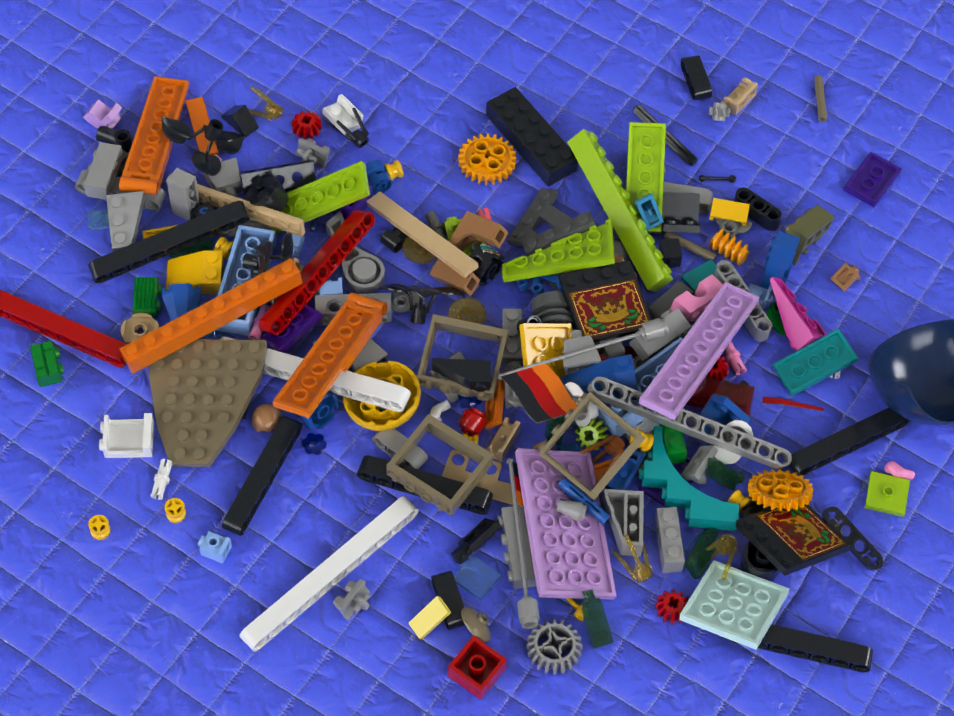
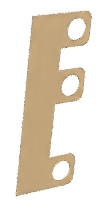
[442,450,513,505]

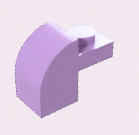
[83,99,122,129]

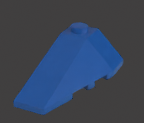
[560,354,638,401]

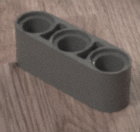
[648,281,695,320]

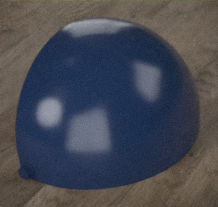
[868,319,954,426]

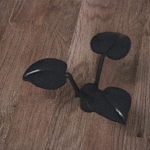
[162,116,245,176]
[242,232,294,305]
[379,284,465,324]

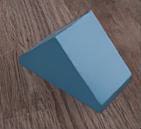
[635,193,664,231]

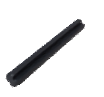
[633,104,698,166]

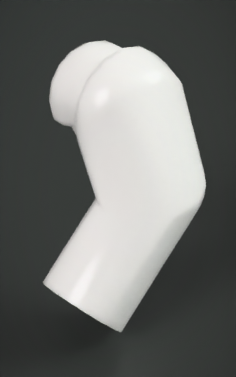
[430,400,451,422]

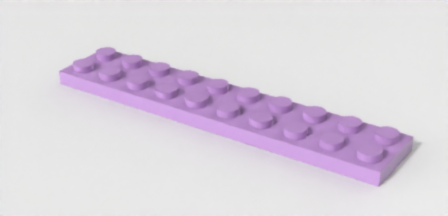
[639,282,760,420]

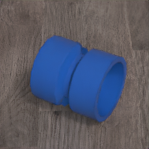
[365,160,393,195]

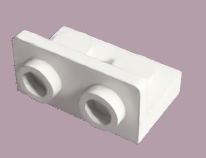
[322,94,363,135]

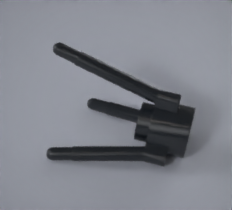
[332,108,369,148]

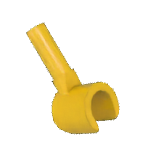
[565,598,587,621]

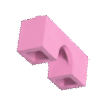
[670,274,723,323]

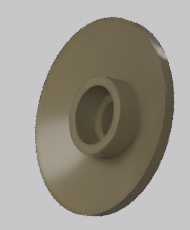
[461,606,491,643]

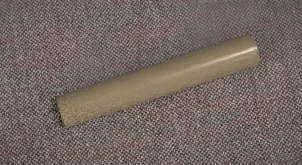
[814,75,827,122]
[664,232,717,262]

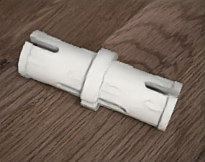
[150,459,173,500]

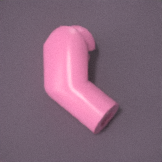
[884,461,915,480]

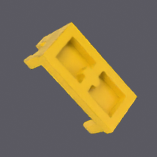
[709,198,750,226]

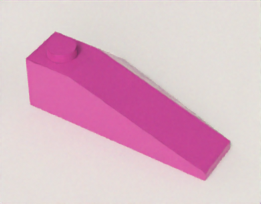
[770,277,827,351]

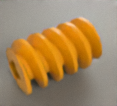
[708,228,750,266]

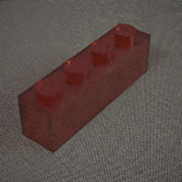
[686,377,755,417]

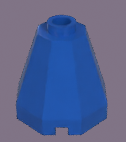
[162,283,202,321]
[300,391,339,430]

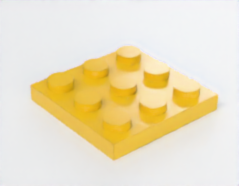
[519,323,572,378]

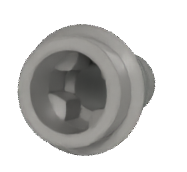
[556,499,587,521]

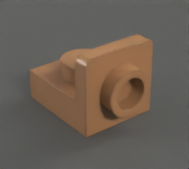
[830,263,861,292]

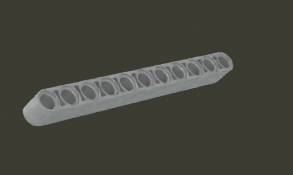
[587,377,792,469]

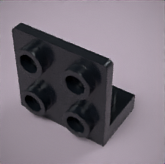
[661,192,700,233]

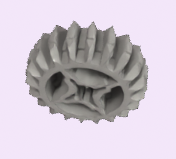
[526,619,583,675]

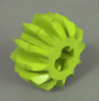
[575,418,609,450]

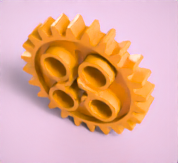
[458,133,517,185]
[748,469,813,511]

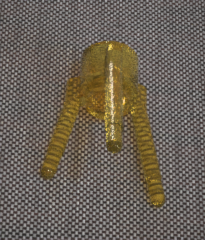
[248,86,283,121]
[698,534,738,580]
[613,535,653,583]

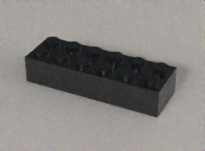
[486,87,578,187]

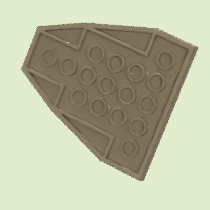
[148,339,268,468]

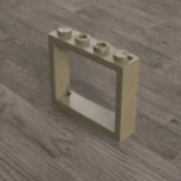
[417,314,509,401]
[538,392,645,500]
[386,414,494,516]

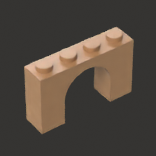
[430,211,509,296]

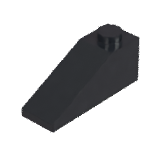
[432,358,491,392]

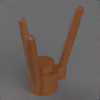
[580,435,625,476]

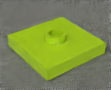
[864,471,910,517]

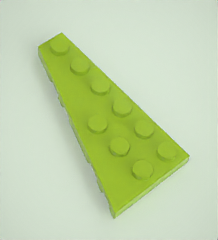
[502,218,615,283]

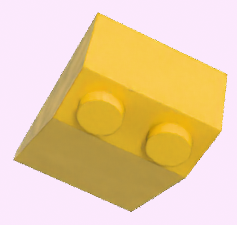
[166,251,224,295]

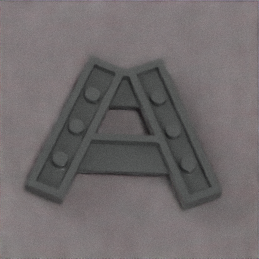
[507,188,597,256]

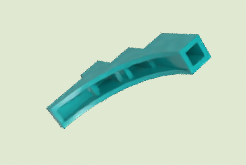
[638,426,739,531]

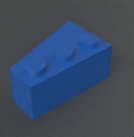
[760,231,800,292]

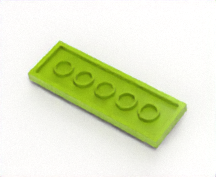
[626,122,666,233]
[271,161,370,235]

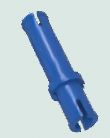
[557,476,611,526]

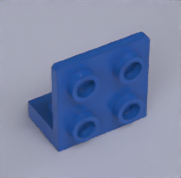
[700,394,751,435]

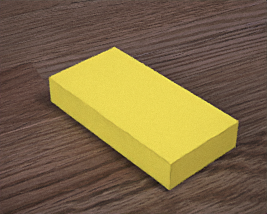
[409,596,451,639]

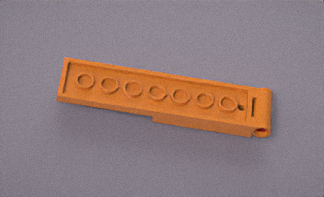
[119,76,189,195]
[273,293,388,418]

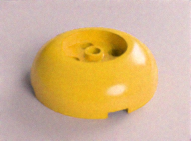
[343,361,421,431]

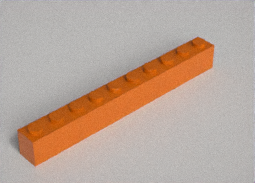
[119,258,303,374]

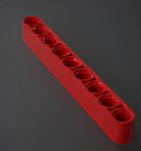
[259,209,375,335]
[0,290,127,368]

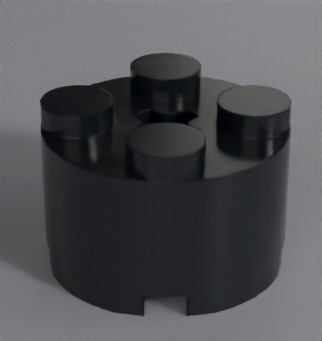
[244,176,289,211]
[740,541,780,582]

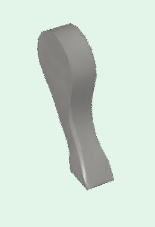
[326,211,385,294]

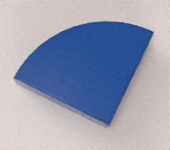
[557,443,585,452]

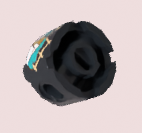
[469,243,505,286]

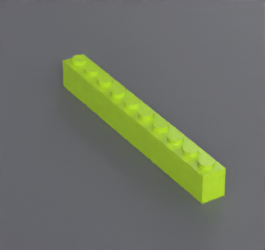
[567,129,673,292]

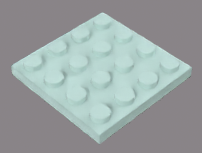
[679,560,789,650]

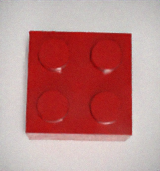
[447,635,507,700]

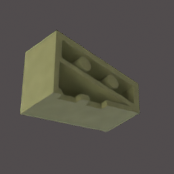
[785,204,835,265]

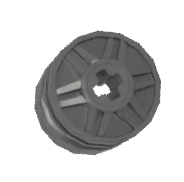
[531,291,574,331]

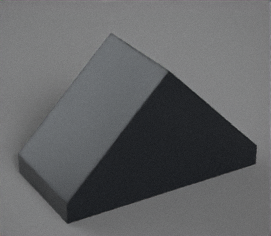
[221,105,259,138]

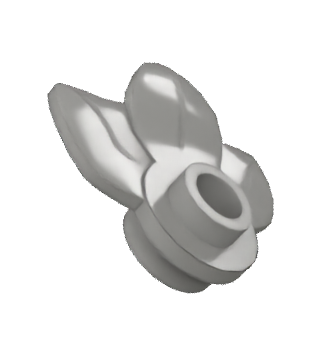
[716,218,752,238]
[391,283,427,313]

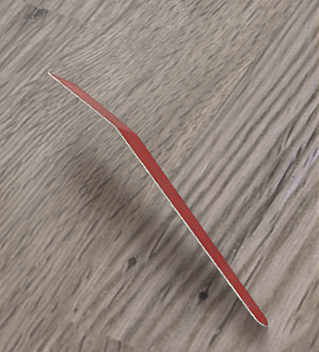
[763,397,824,411]

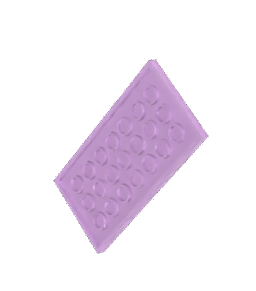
[515,448,617,600]

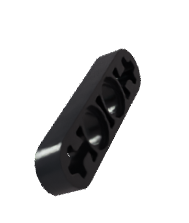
[822,506,883,570]

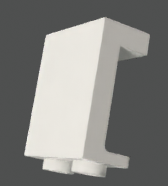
[99,413,154,458]

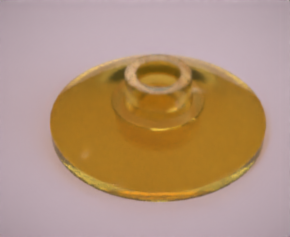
[403,236,436,264]
[448,298,486,324]

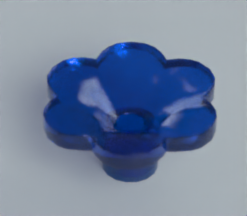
[458,394,482,409]
[302,433,327,455]

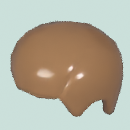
[251,404,282,433]

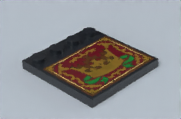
[558,260,652,342]
[735,504,851,576]

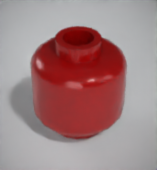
[458,407,487,436]

